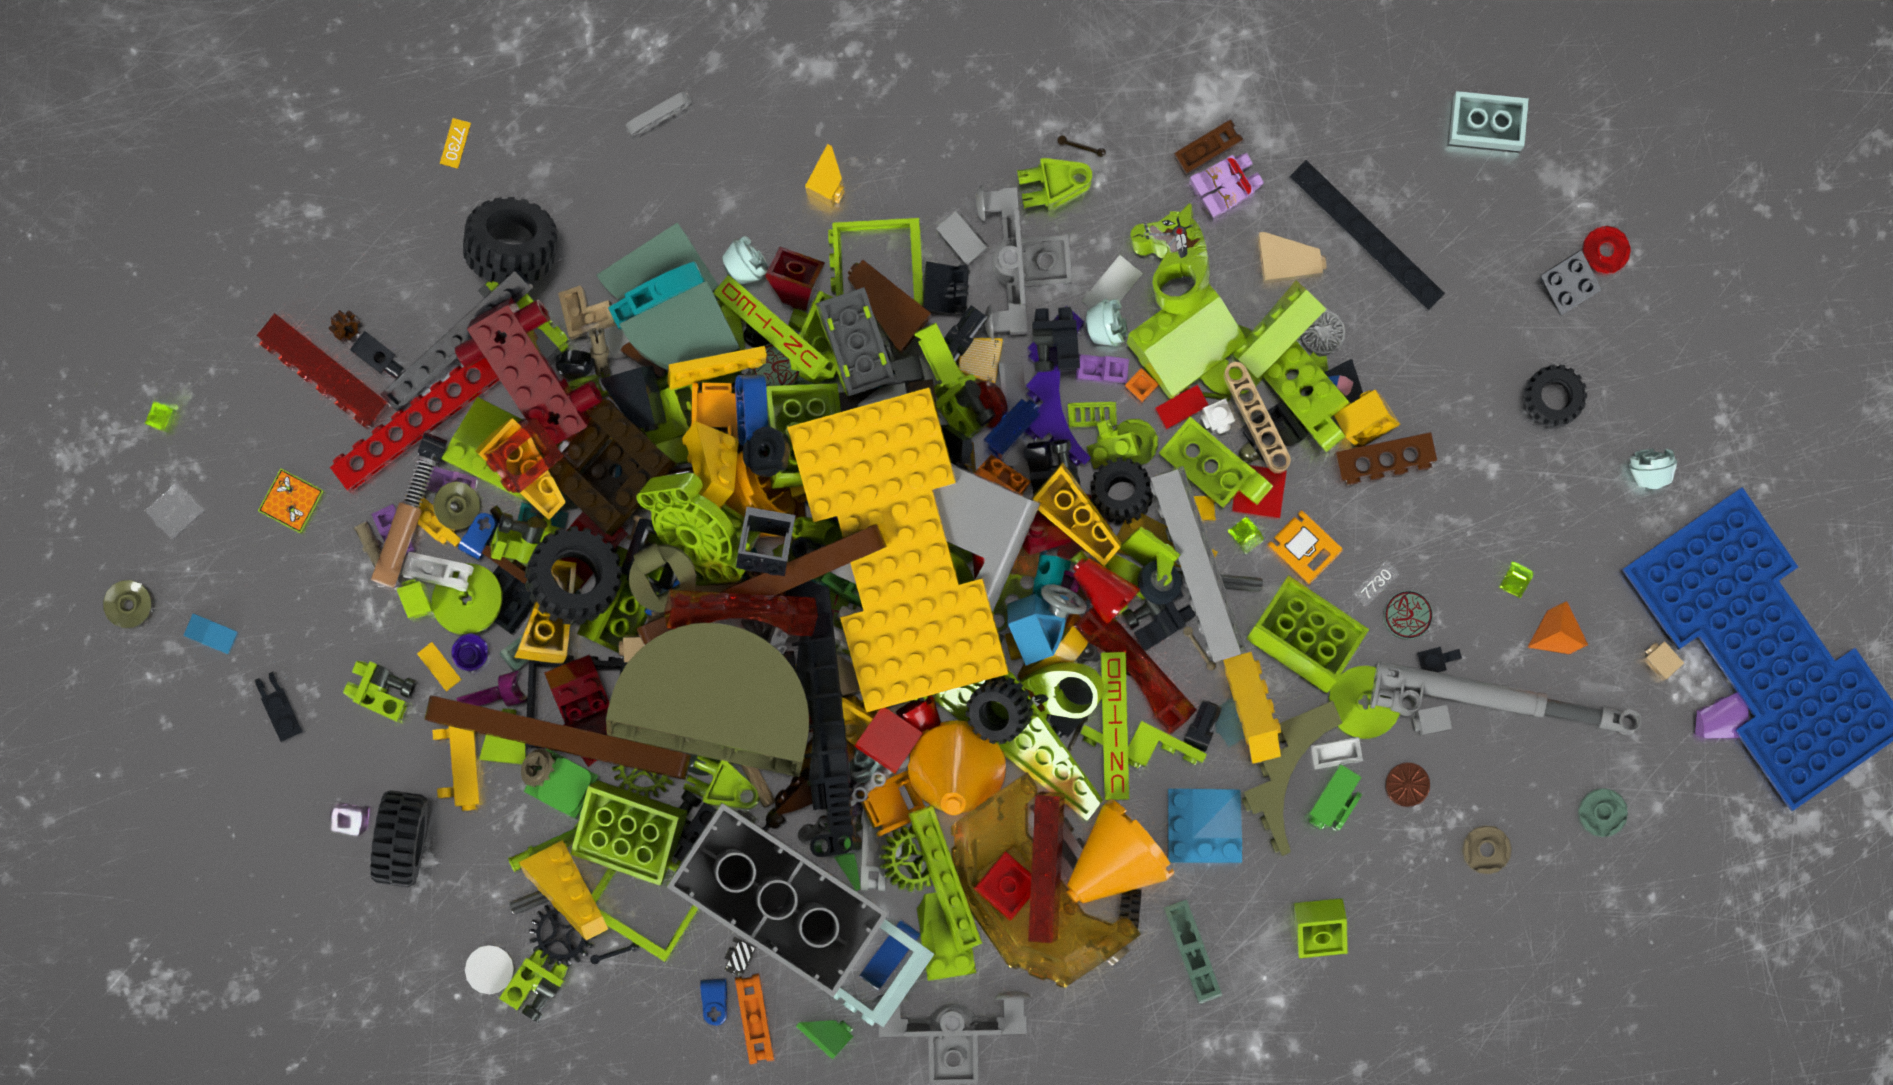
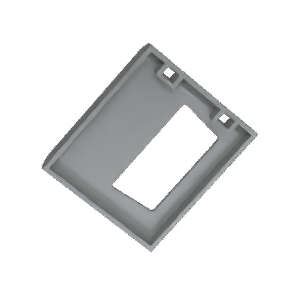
[830,463,1040,612]

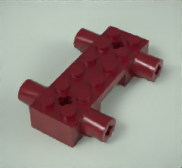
[454,297,603,450]

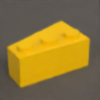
[682,421,739,509]

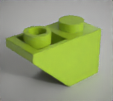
[396,579,433,620]

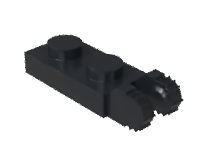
[255,671,304,743]

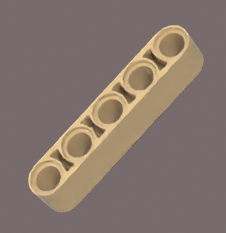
[1224,362,1291,473]

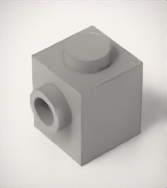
[1413,705,1452,736]

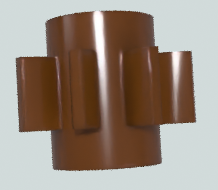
[329,310,360,340]

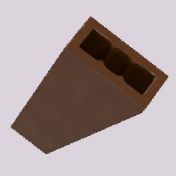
[847,260,932,355]

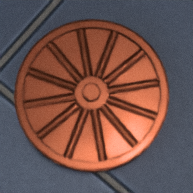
[1386,763,1430,807]

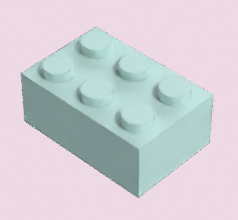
[1449,91,1529,151]

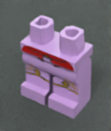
[1190,153,1264,220]

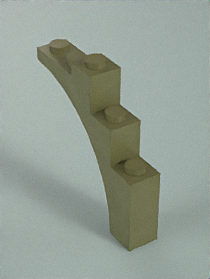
[1241,701,1342,856]

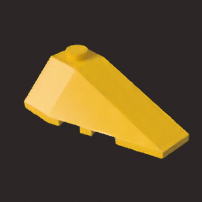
[475,418,566,520]

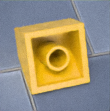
[805,144,845,207]
[1334,389,1401,447]

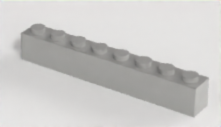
[1150,466,1246,662]

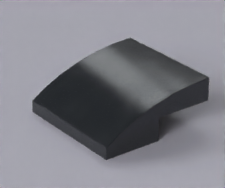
[493,565,534,634]

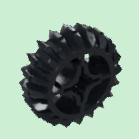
[529,905,596,966]

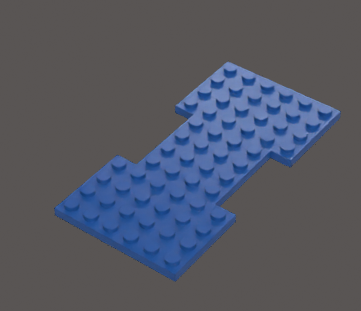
[1622,487,1893,811]

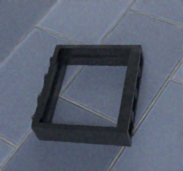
[525,655,627,749]

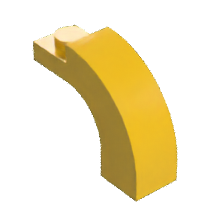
[1017,614,1091,679]

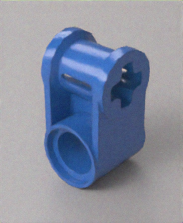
[458,513,498,561]
[700,978,727,1026]

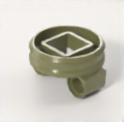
[629,543,696,618]

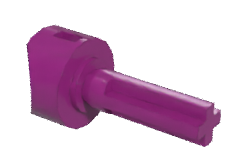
[456,671,527,707]

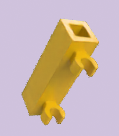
[432,726,482,811]

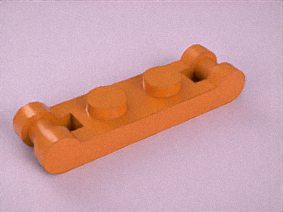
[735,973,774,1065]

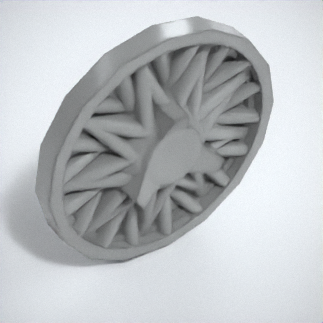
[1301,310,1346,355]

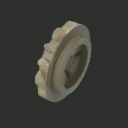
[521,749,555,788]

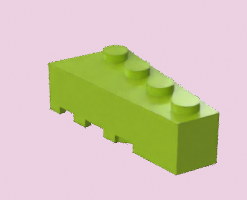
[1233,280,1326,378]

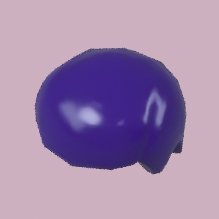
[451,633,488,672]

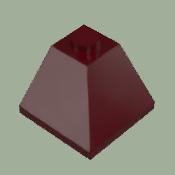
[765,247,825,311]

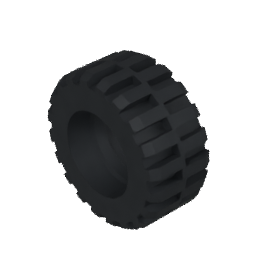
[463,197,558,285]
[525,526,622,625]
[370,790,428,887]

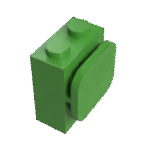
[524,749,600,820]
[1306,764,1362,831]

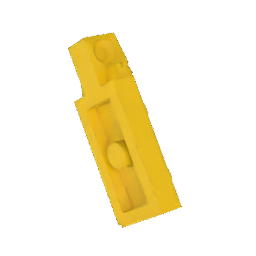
[417,496,462,548]

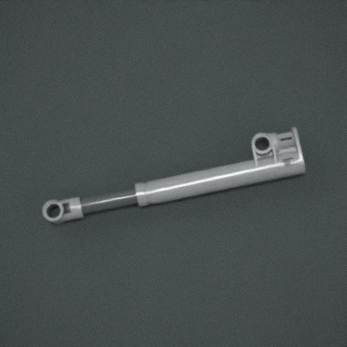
[1370,661,1642,735]

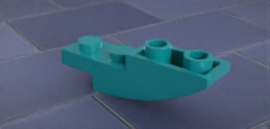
[608,262,705,330]

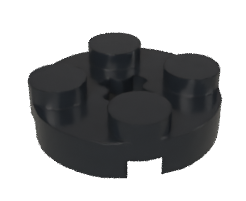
[743,427,790,477]

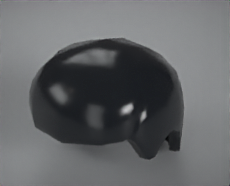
[555,350,594,380]

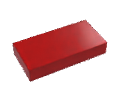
[1155,384,1209,429]

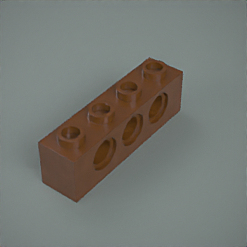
[1334,432,1437,486]

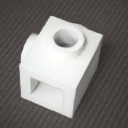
[1200,399,1235,434]

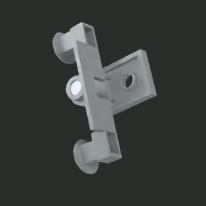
[976,185,1072,340]
[872,991,1032,1085]

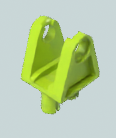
[1017,158,1092,211]
[683,755,760,809]

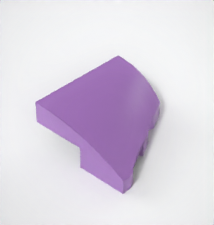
[1695,692,1749,738]

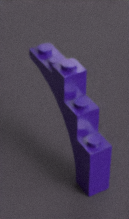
[1024,305,1091,467]

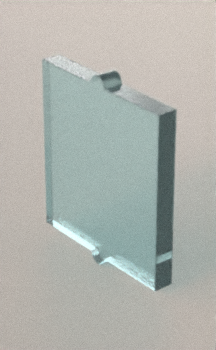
[1215,697,1245,748]

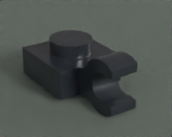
[1417,646,1462,673]

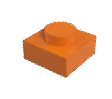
[1124,368,1159,403]

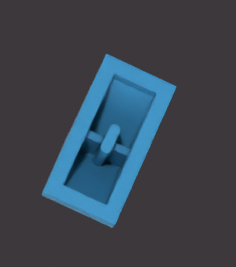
[183,614,238,654]

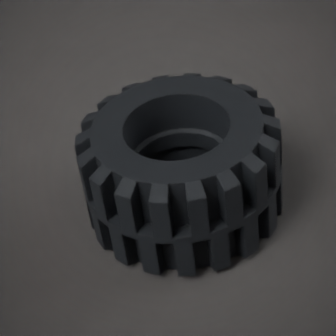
[1523,364,1587,428]
[1090,457,1153,525]
[966,676,1034,744]

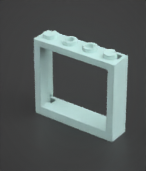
[830,919,934,1027]

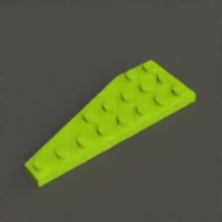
[934,671,1103,821]

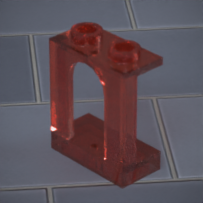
[484,418,564,493]

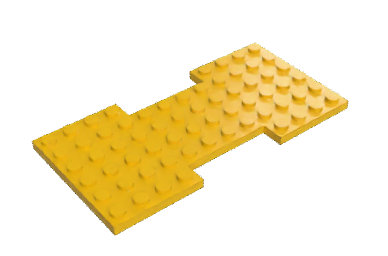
[787,388,1009,712]

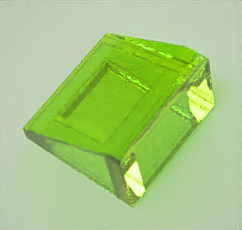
[145,402,176,433]
[1228,516,1264,554]
[1499,561,1534,598]

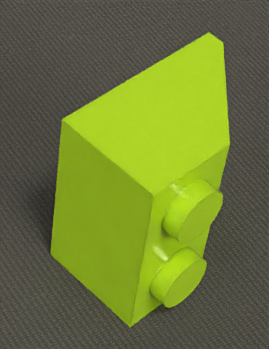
[1294,898,1348,958]

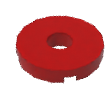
[1582,226,1631,275]

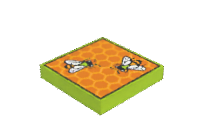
[258,469,325,534]

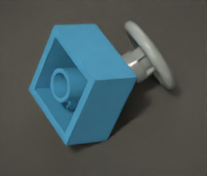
[1007,584,1087,665]

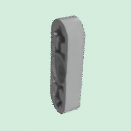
[625,91,692,136]

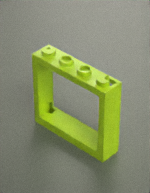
[828,218,923,306]
[591,860,699,962]

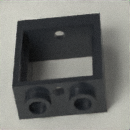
[736,507,796,576]
[622,518,676,594]

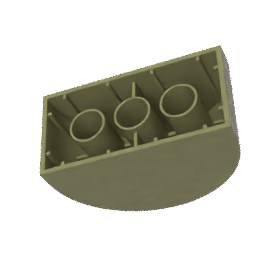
[606,623,809,777]

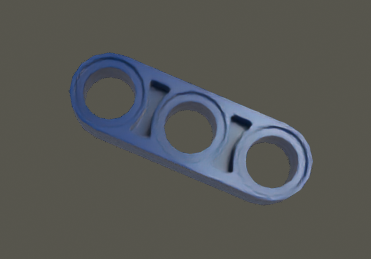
[735,375,768,446]
[859,919,921,991]

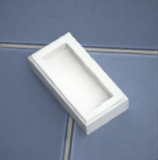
[1310,737,1363,770]

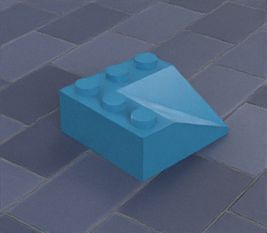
[1167,789,1242,863]

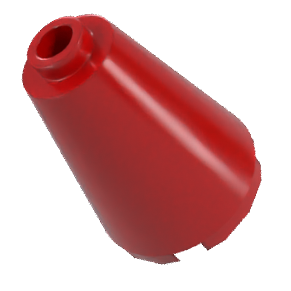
[1073,558,1140,625]
[895,695,941,733]

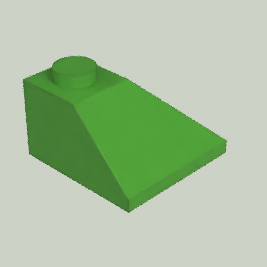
[796,1020,854,1060]

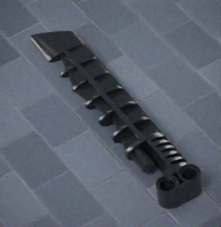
[786,580,862,858]

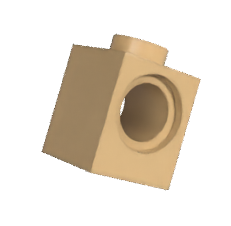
[1643,641,1684,681]

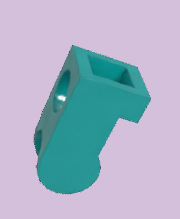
[1033,554,1071,601]

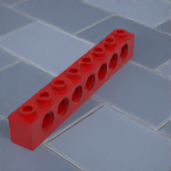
[330,358,500,493]

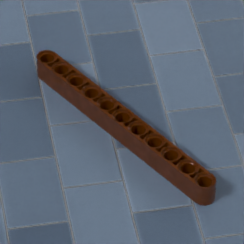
[636,524,887,646]
[424,696,691,779]

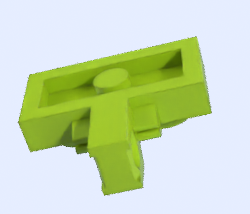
[1086,419,1140,469]

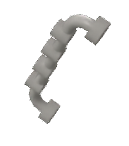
[798,753,910,845]

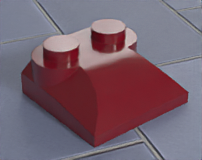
[1022,510,1072,555]

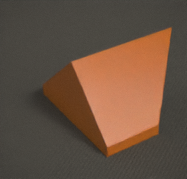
[1528,601,1588,654]

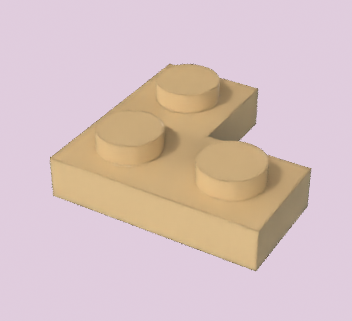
[558,286,616,340]

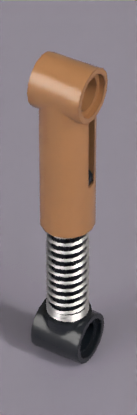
[371,432,448,588]

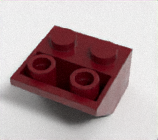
[544,654,610,725]

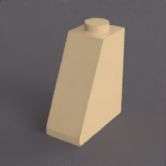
[1258,232,1327,284]

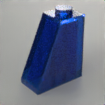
[983,399,1040,461]

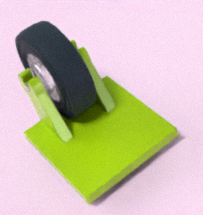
[1120,527,1182,604]

